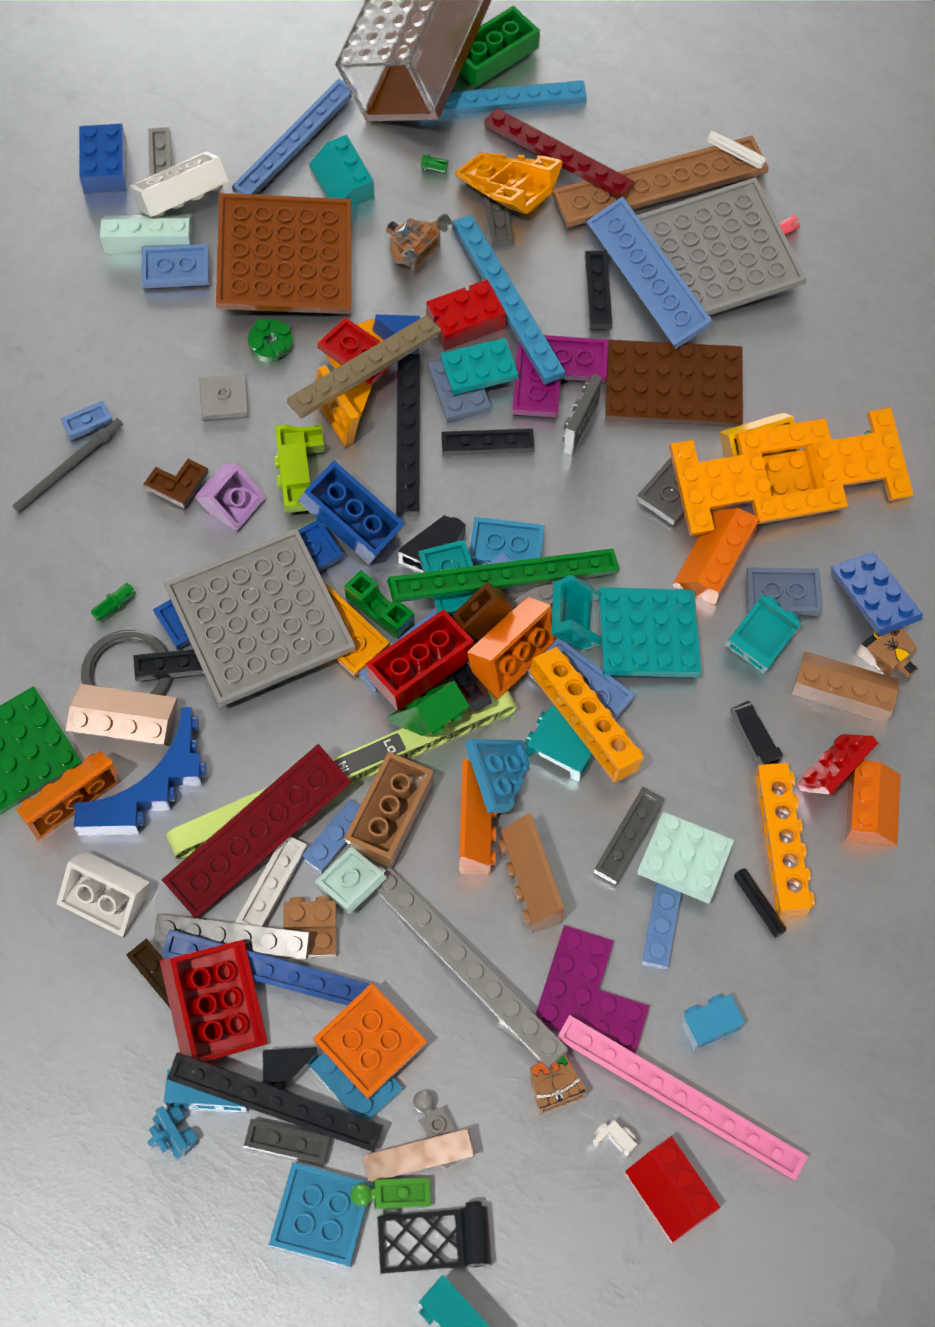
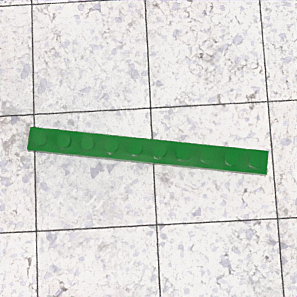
[387,548,620,603]

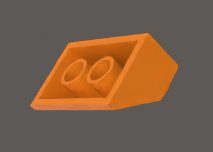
[846,760,901,847]

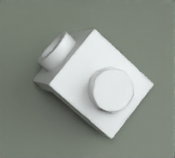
[593,1120,637,1157]

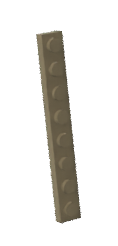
[287,315,441,419]

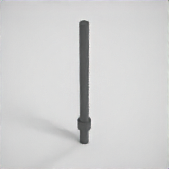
[12,418,123,513]

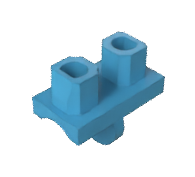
[147,1105,197,1161]

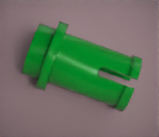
[421,153,449,174]

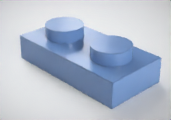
[60,401,113,441]

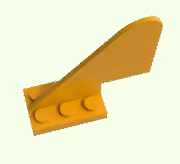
[315,319,384,447]

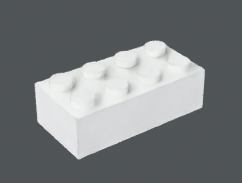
[129,151,229,218]

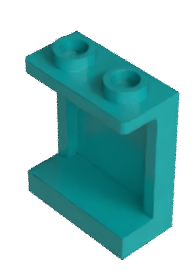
[551,575,601,651]
[725,595,802,674]
[524,705,603,782]

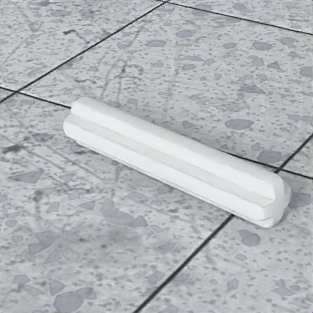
[707,131,766,169]

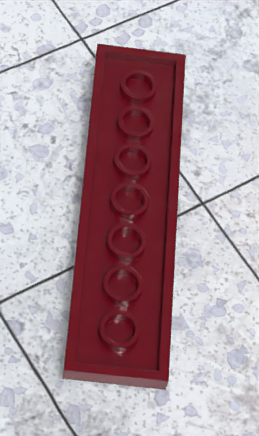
[161,743,351,918]

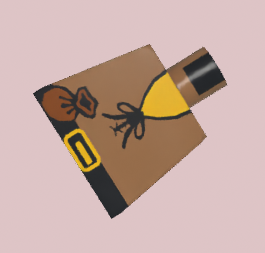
[856,627,918,679]

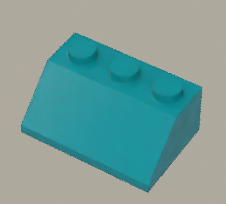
[309,135,375,207]
[418,1275,490,1327]

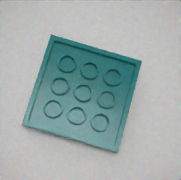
[598,587,701,678]

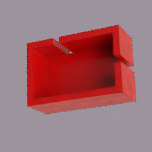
[426,279,506,351]

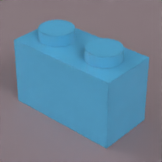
[680,994,745,1050]

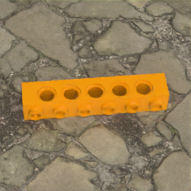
[529,647,644,783]
[755,763,814,918]

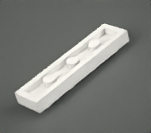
[235,837,307,926]

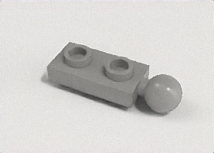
[413,1091,463,1170]

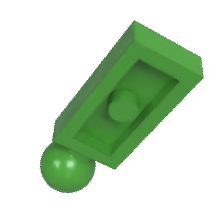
[350,1178,431,1209]

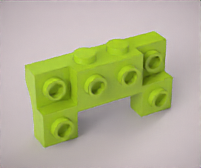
[274,424,325,515]

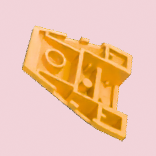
[455,153,562,214]

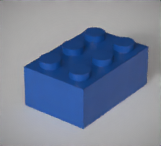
[79,123,127,194]

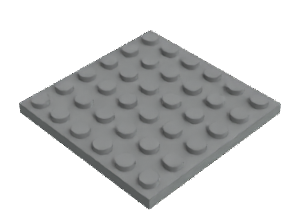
[637,177,806,315]
[164,529,356,707]

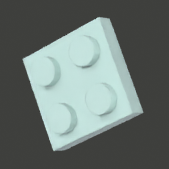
[314,846,387,914]

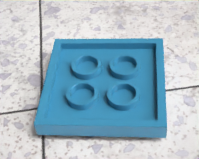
[269,1162,372,1268]

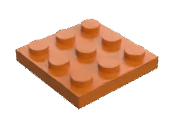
[313,983,427,1099]

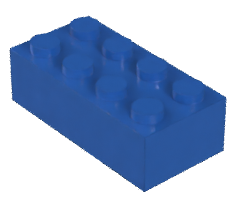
[298,460,405,564]

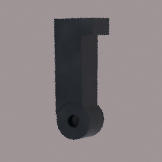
[730,701,783,767]

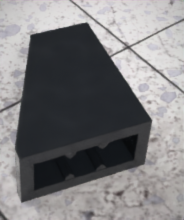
[398,515,466,572]

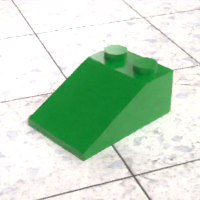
[386,681,469,736]

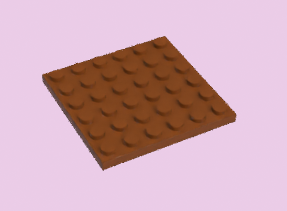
[216,193,351,314]

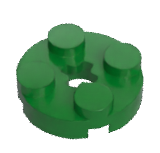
[248,319,293,362]

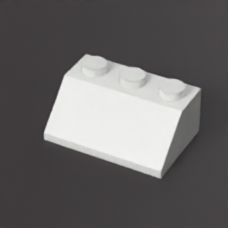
[56,850,150,937]

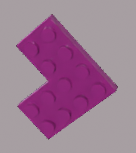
[512,335,609,418]
[535,925,649,1053]

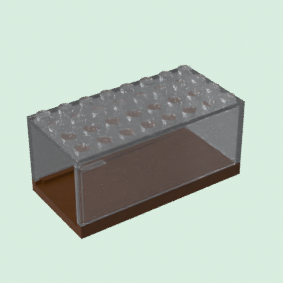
[335,0,492,121]

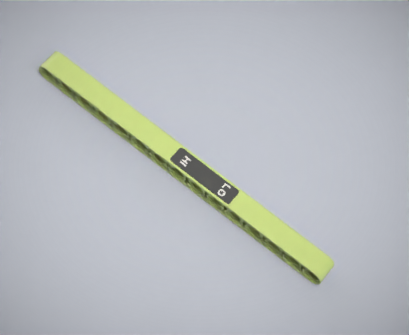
[166,690,518,859]

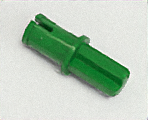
[91,582,136,621]

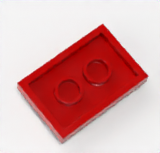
[317,317,393,385]
[796,734,878,795]

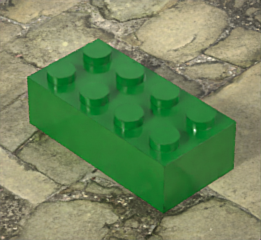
[460,5,540,88]

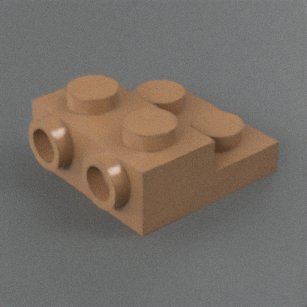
[283,896,337,958]

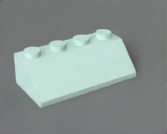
[100,214,194,254]

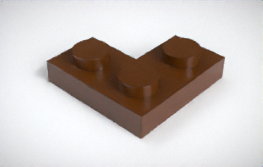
[143,459,209,508]

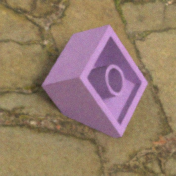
[195,463,266,530]

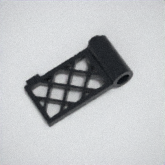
[377,1201,492,1275]

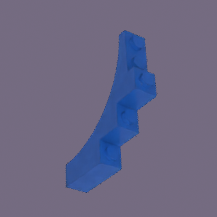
[74,707,207,835]

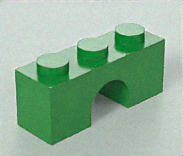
[344,570,415,640]

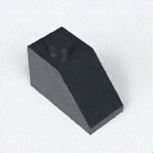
[263,1047,319,1090]

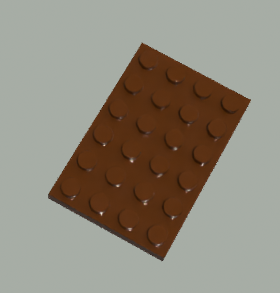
[605,339,743,427]

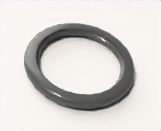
[81,630,172,695]

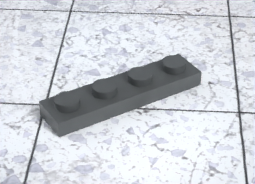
[593,787,665,885]

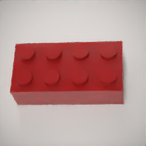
[365,609,475,711]

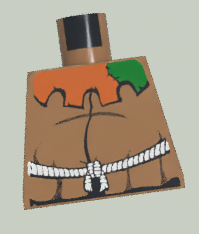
[529,1055,587,1115]

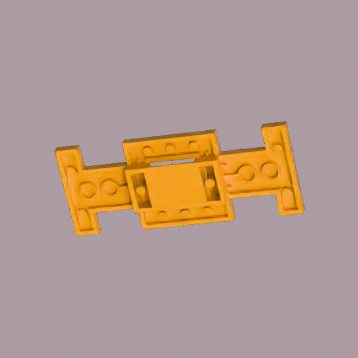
[669,408,914,536]

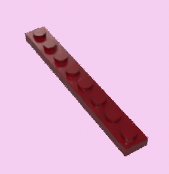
[484,108,634,199]

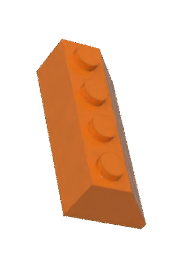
[673,508,760,605]
[467,597,557,699]
[16,751,121,841]
[459,760,497,874]

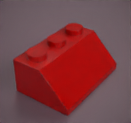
[624,1136,721,1243]

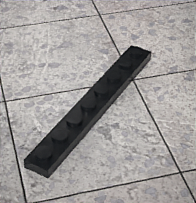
[396,354,420,516]
[167,1052,383,1152]

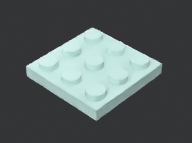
[637,811,734,904]

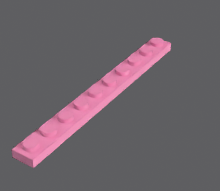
[557,1015,808,1180]

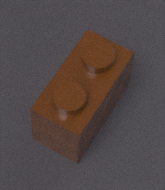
[453,582,514,641]

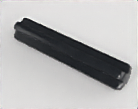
[734,868,787,937]

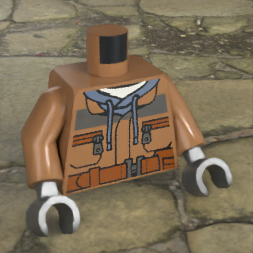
[386,214,452,271]

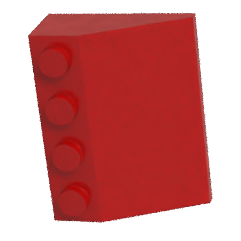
[159,939,268,1062]

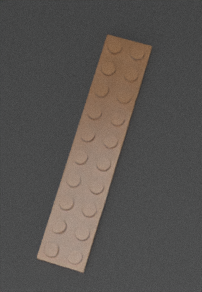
[552,135,769,228]

